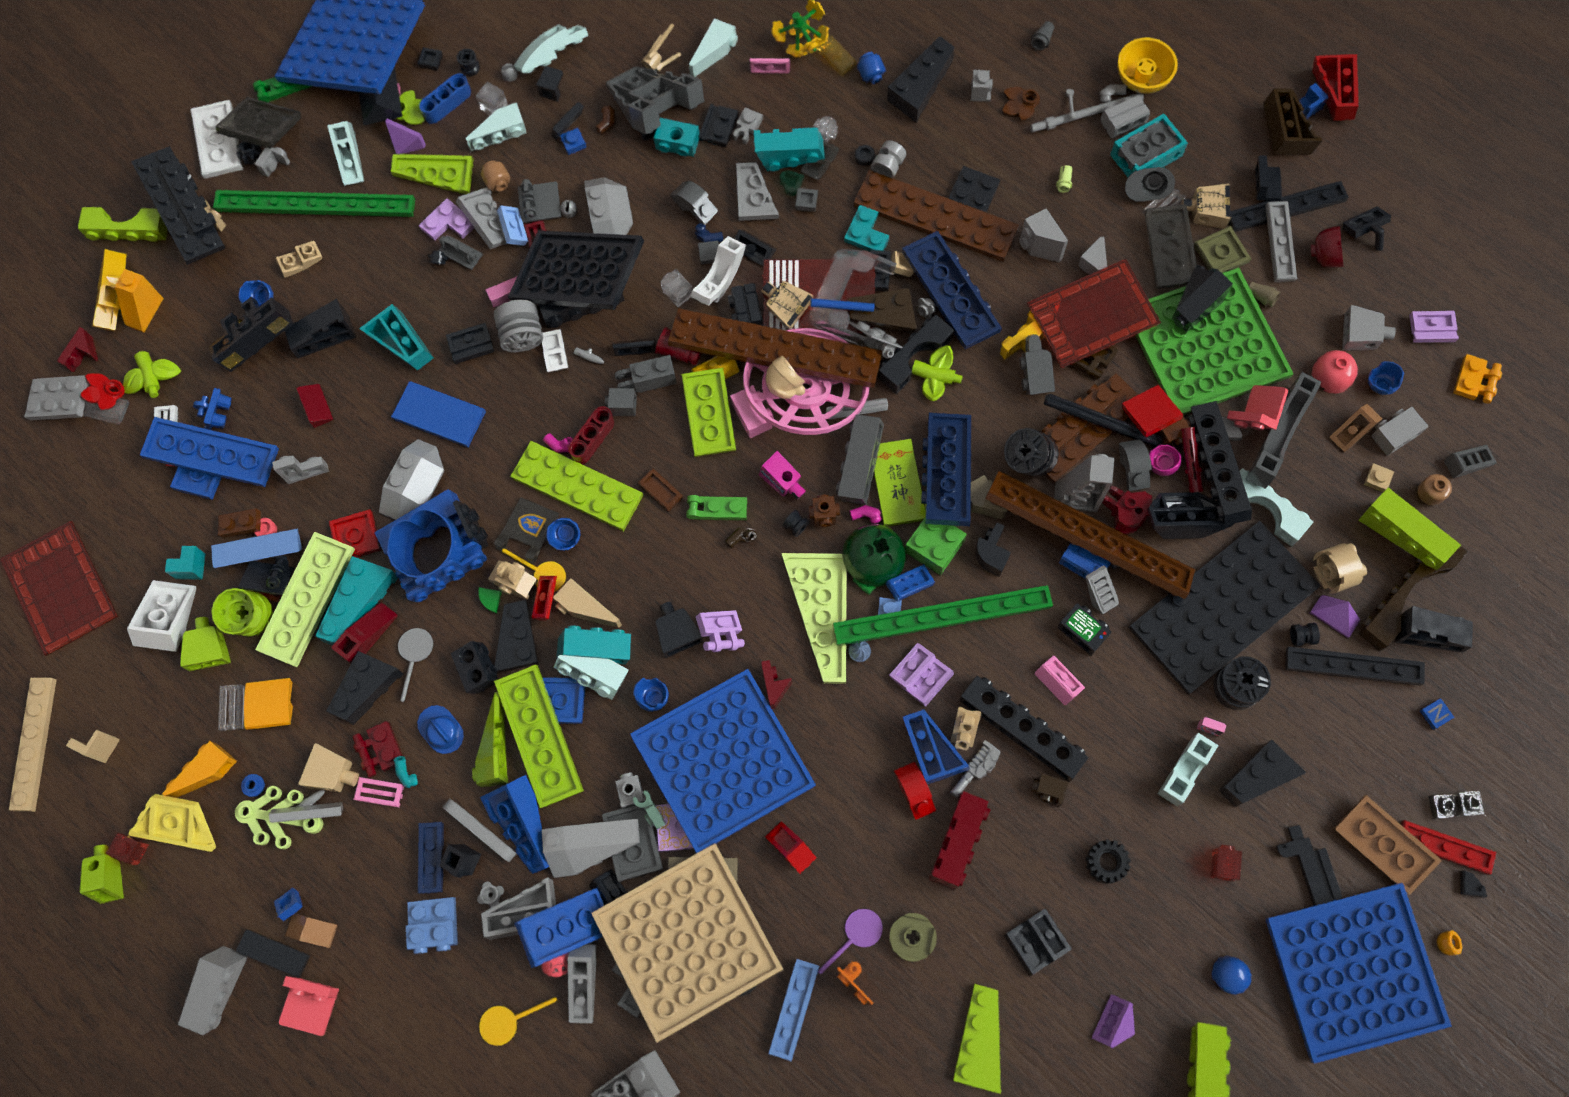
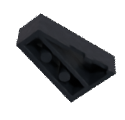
[285,298,356,358]
[326,651,404,725]
[1218,739,1306,807]

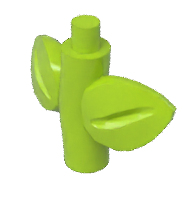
[912,345,963,401]
[123,351,181,398]

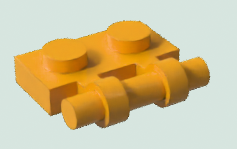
[1453,354,1502,404]

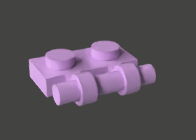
[696,610,744,652]

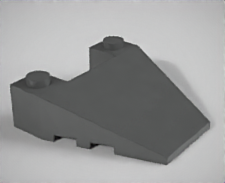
[606,67,704,134]

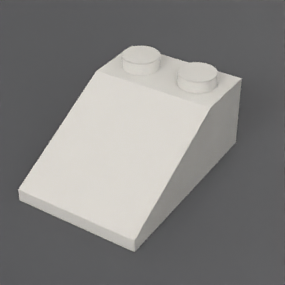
[127,580,196,652]

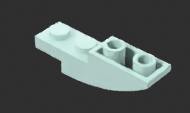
[514,25,588,74]

